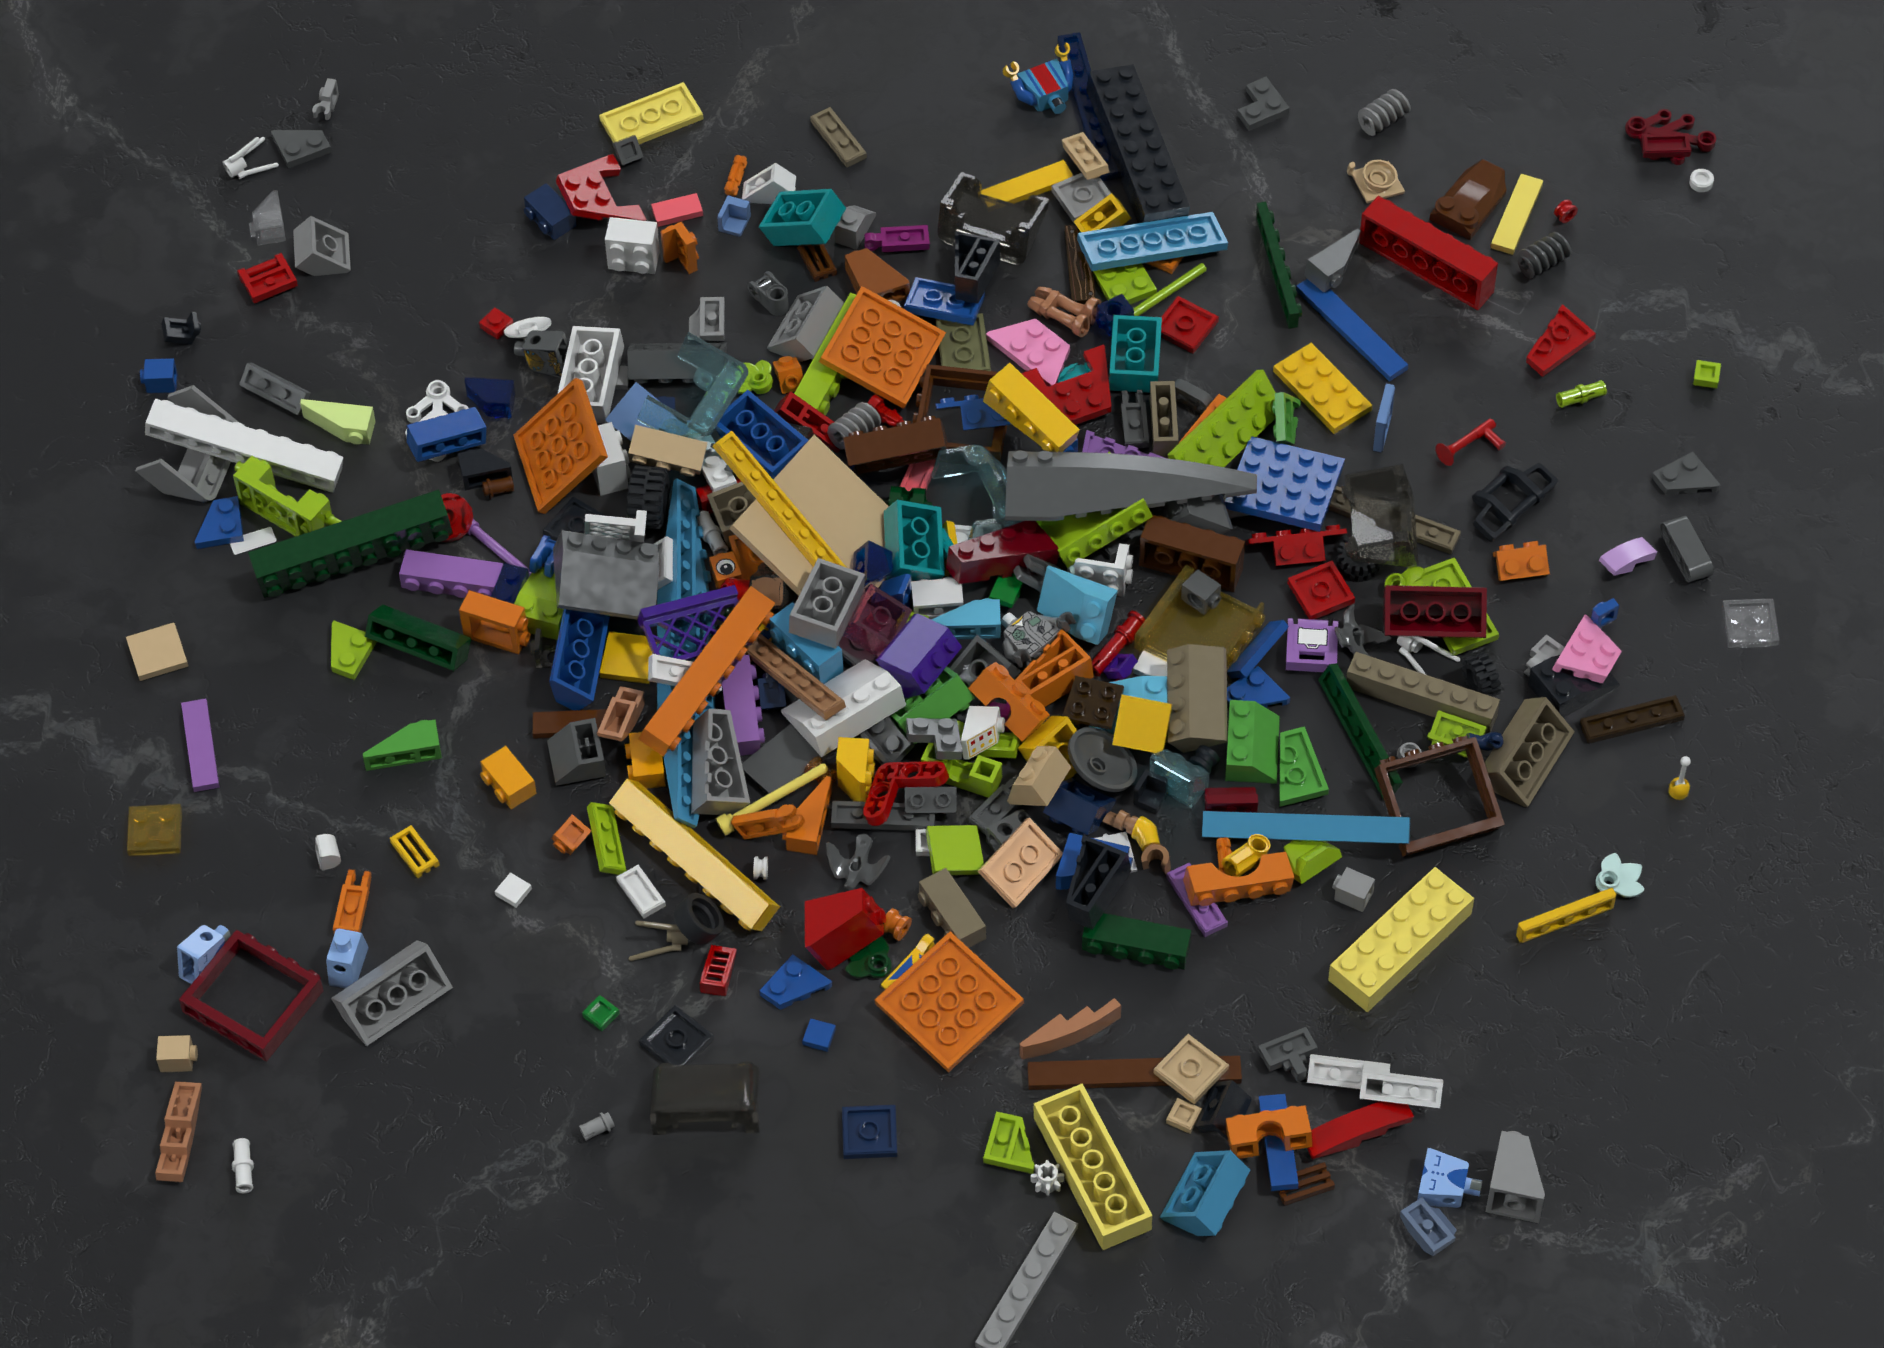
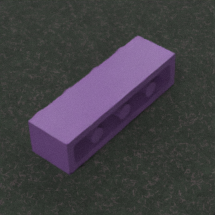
[399,550,505,599]
[722,655,765,756]

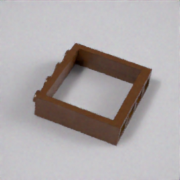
[913,364,1007,466]
[1374,735,1505,857]

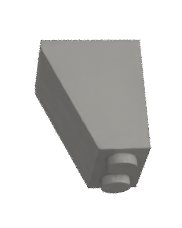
[1485,1131,1545,1223]

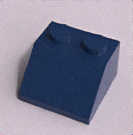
[1043,777,1116,836]

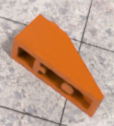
[782,776,832,855]

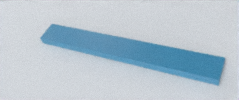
[1202,811,1410,844]

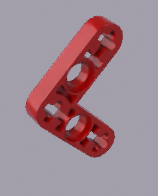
[863,761,949,826]

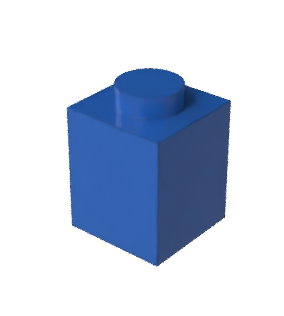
[140,358,177,393]

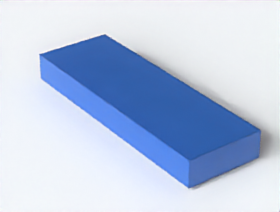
[1227,620,1289,679]

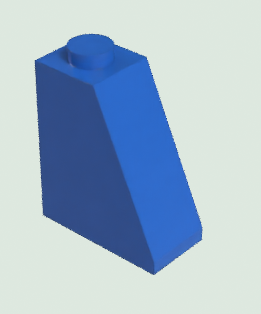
[1056,833,1133,890]

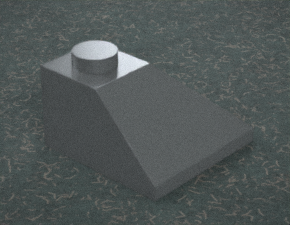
[1165,494,1233,534]

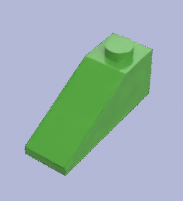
[363,720,442,771]

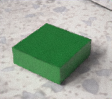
[582,995,620,1031]

